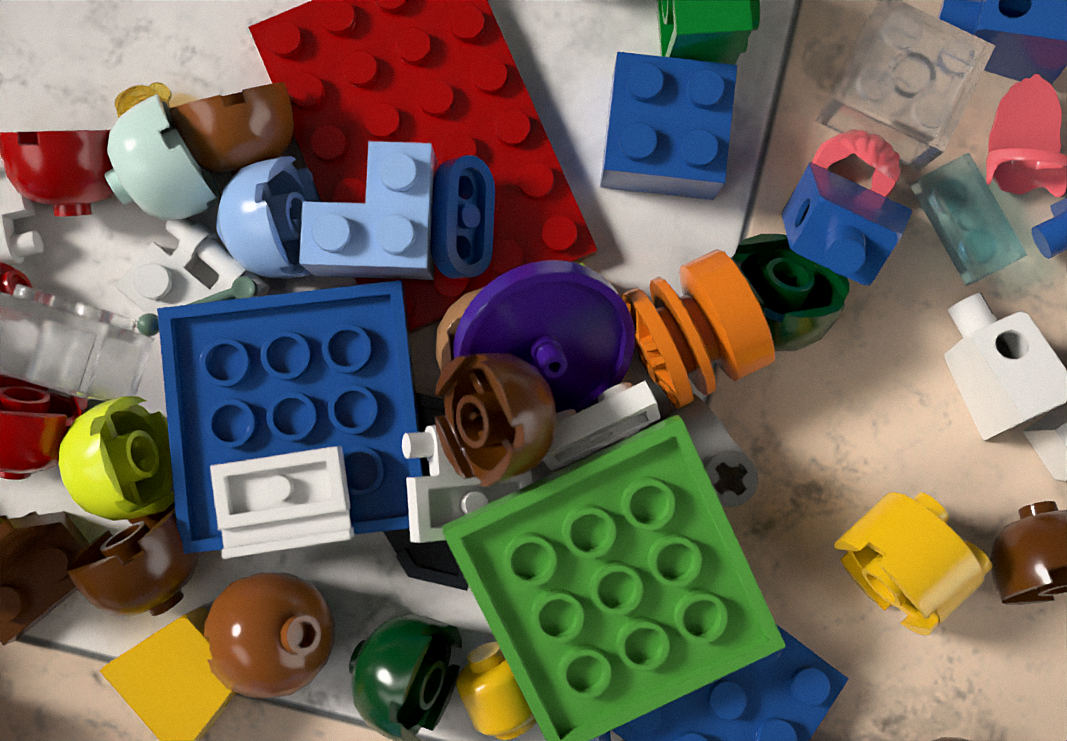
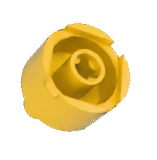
[834,492,992,636]

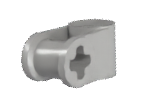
[657,393,759,507]

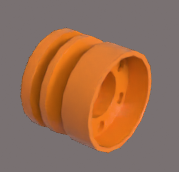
[622,249,775,409]

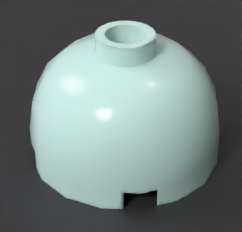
[105,94,221,220]

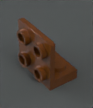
[0,511,89,646]

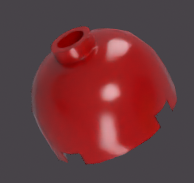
[0,129,114,217]
[0,374,89,480]

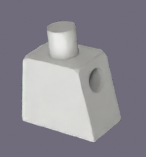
[944,293,1067,441]

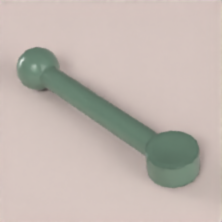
[137,276,258,337]

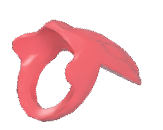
[986,74,1067,197]
[812,129,901,197]

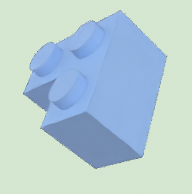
[300,141,438,280]

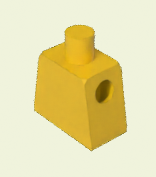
[99,606,237,741]

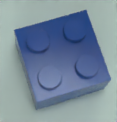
[600,51,738,200]

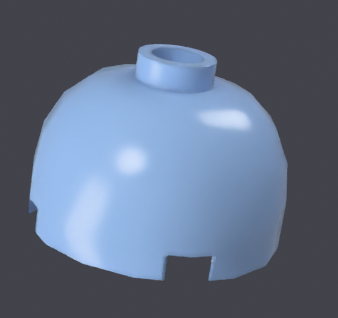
[216,155,322,279]

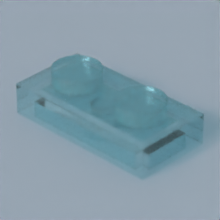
[910,152,1027,286]

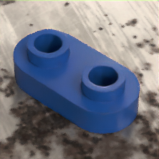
[431,155,495,279]

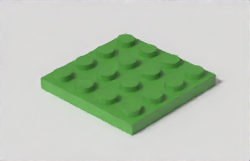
[443,414,786,741]

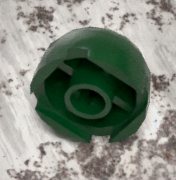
[731,234,850,351]
[349,614,462,741]

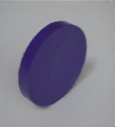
[454,260,635,414]

